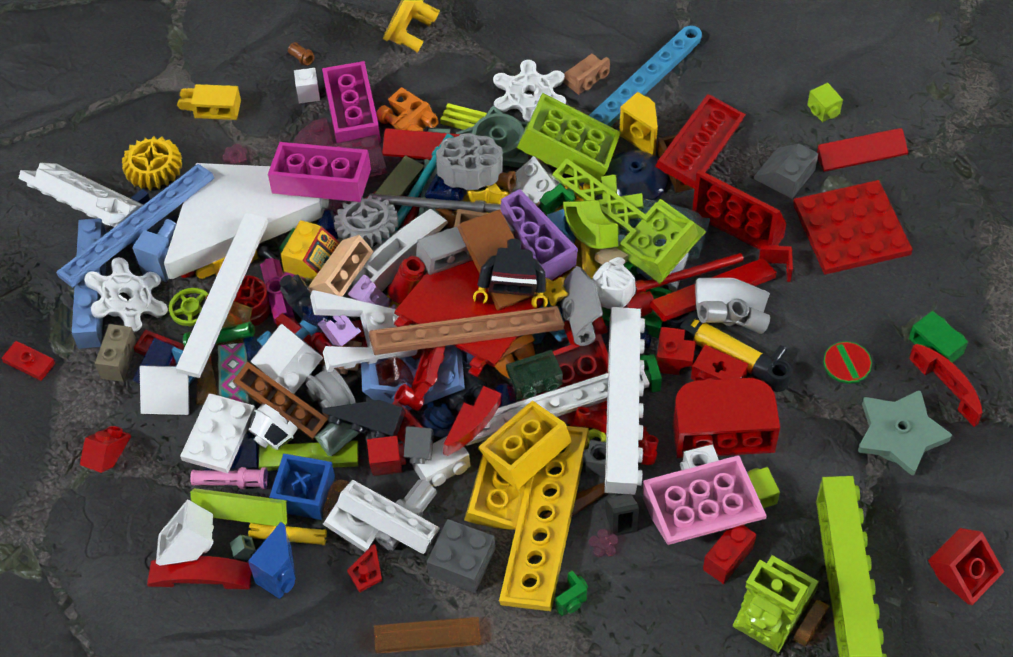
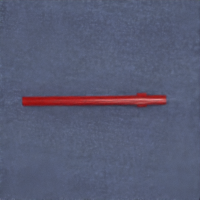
[635,253,744,294]

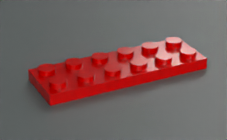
[655,94,746,189]

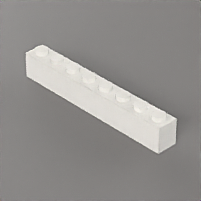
[605,307,645,495]

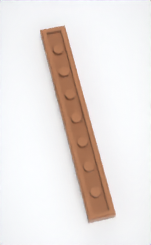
[369,306,564,355]

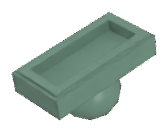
[315,422,359,457]

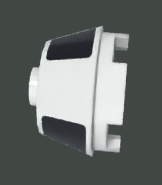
[248,403,298,450]

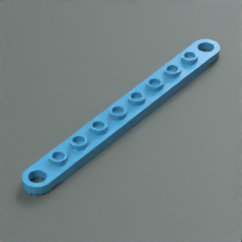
[588,26,702,127]

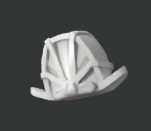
[592,257,636,309]

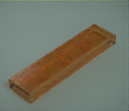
[374,617,481,653]

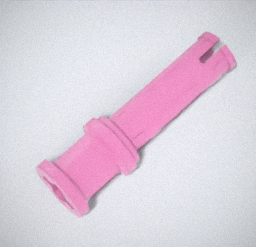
[190,467,268,490]

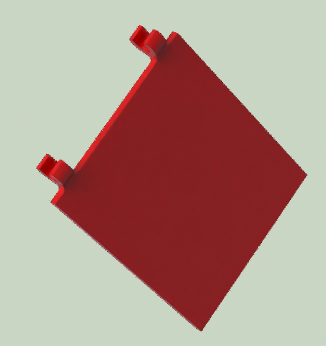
[394,260,565,377]

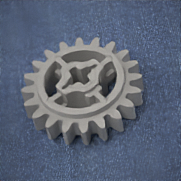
[334,195,398,247]

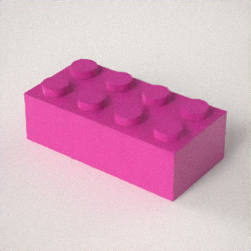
[322,61,381,148]
[268,142,371,202]

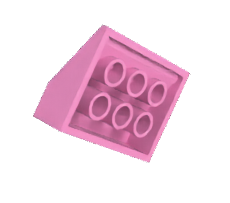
[643,455,766,545]

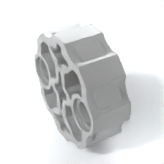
[436,133,503,190]

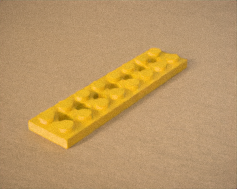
[499,426,589,611]

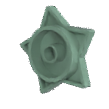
[456,106,529,168]
[858,391,952,475]

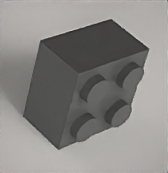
[427,519,496,593]

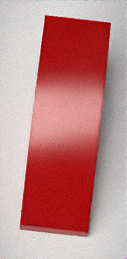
[443,386,502,456]

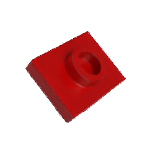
[758,245,793,282]

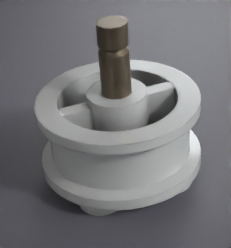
[305,365,362,418]

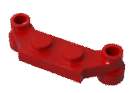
[394,346,446,411]
[570,407,659,465]

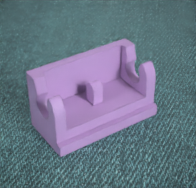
[348,274,397,309]
[318,315,361,346]

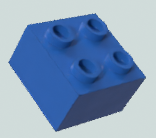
[269,453,335,520]

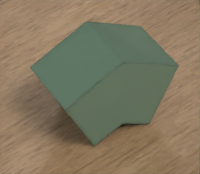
[230,535,256,561]

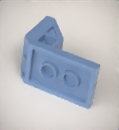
[361,345,465,410]

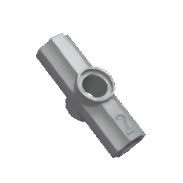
[375,479,437,551]

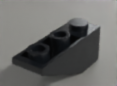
[322,400,405,438]

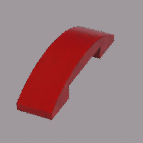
[909,344,983,427]
[147,556,252,589]

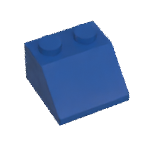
[248,522,296,599]

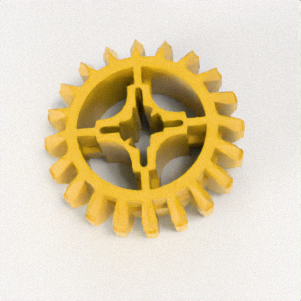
[122,136,182,191]

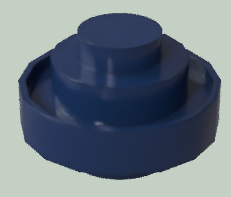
[421,407,455,438]

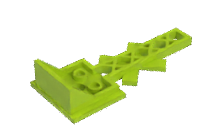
[552,158,706,284]

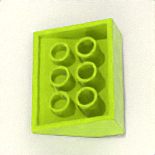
[517,93,621,188]

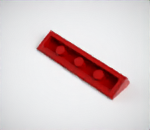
[817,128,908,172]
[382,129,460,160]

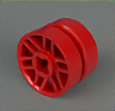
[229,275,271,326]

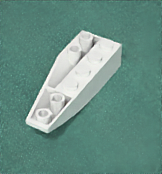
[342,209,448,320]

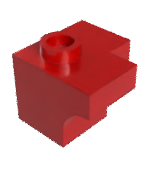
[656,327,696,375]

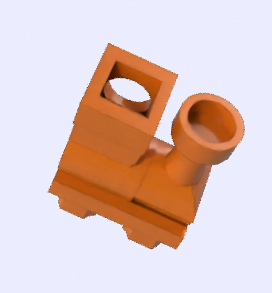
[376,87,439,131]

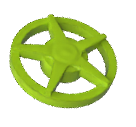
[169,288,209,327]

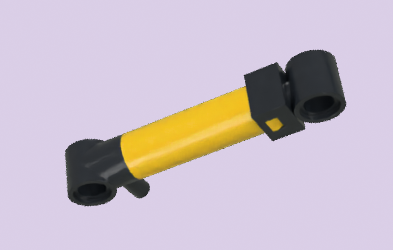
[663,311,792,392]

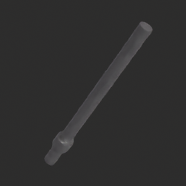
[369,194,501,213]

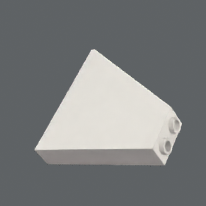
[164,163,329,279]

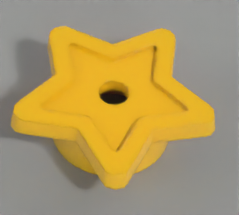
[543,277,568,307]

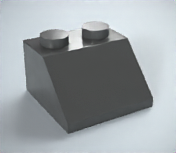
[754,144,818,199]

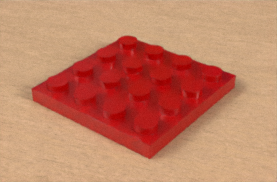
[793,180,913,275]

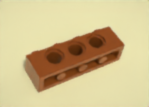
[233,362,328,442]

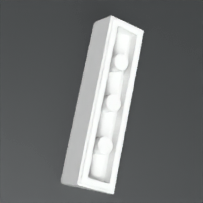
[337,480,440,554]

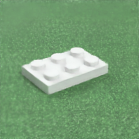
[180,393,256,473]

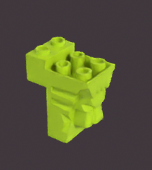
[732,555,819,653]

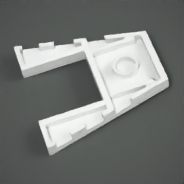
[310,290,418,372]

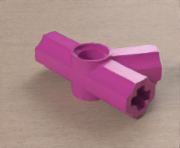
[260,258,306,324]

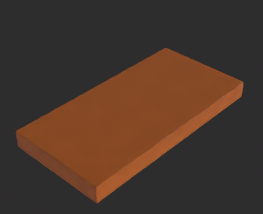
[457,209,536,311]

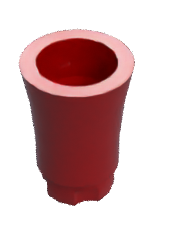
[388,256,425,304]

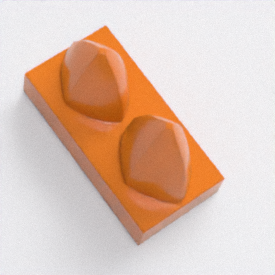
[489,334,535,379]

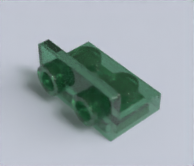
[506,350,563,400]

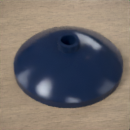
[604,150,668,204]

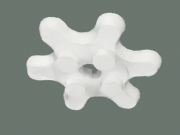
[493,60,566,122]
[84,257,168,333]

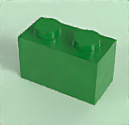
[909,311,968,363]

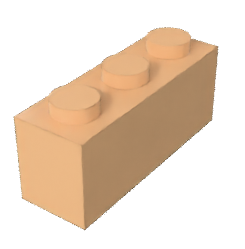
[308,235,374,297]

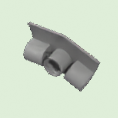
[557,266,603,346]
[695,278,770,334]

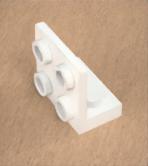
[509,156,560,206]

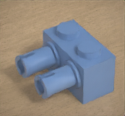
[132,219,176,282]

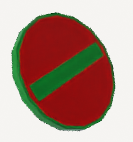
[823,341,872,384]

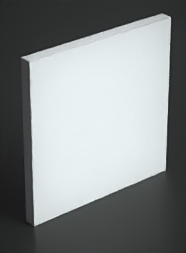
[140,366,189,415]

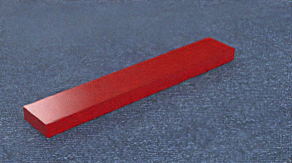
[650,258,777,322]

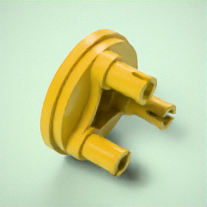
[383,0,440,53]

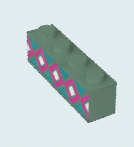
[218,343,256,438]

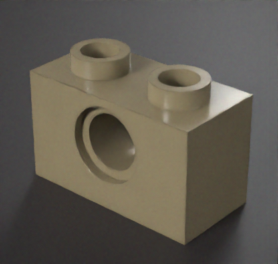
[95,324,137,382]

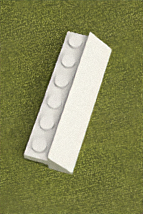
[19,163,143,227]

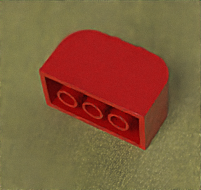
[673,377,780,458]

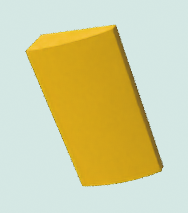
[464,455,527,530]

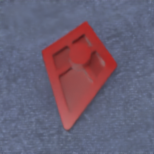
[347,544,382,593]

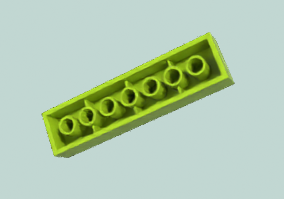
[816,476,887,657]

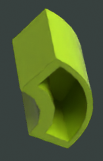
[563,200,618,249]

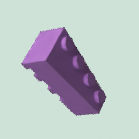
[501,189,578,280]

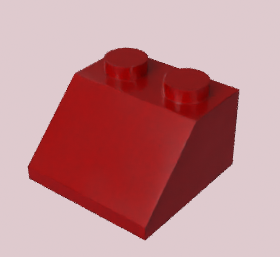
[928,528,1004,605]

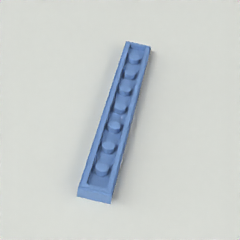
[56,164,214,288]

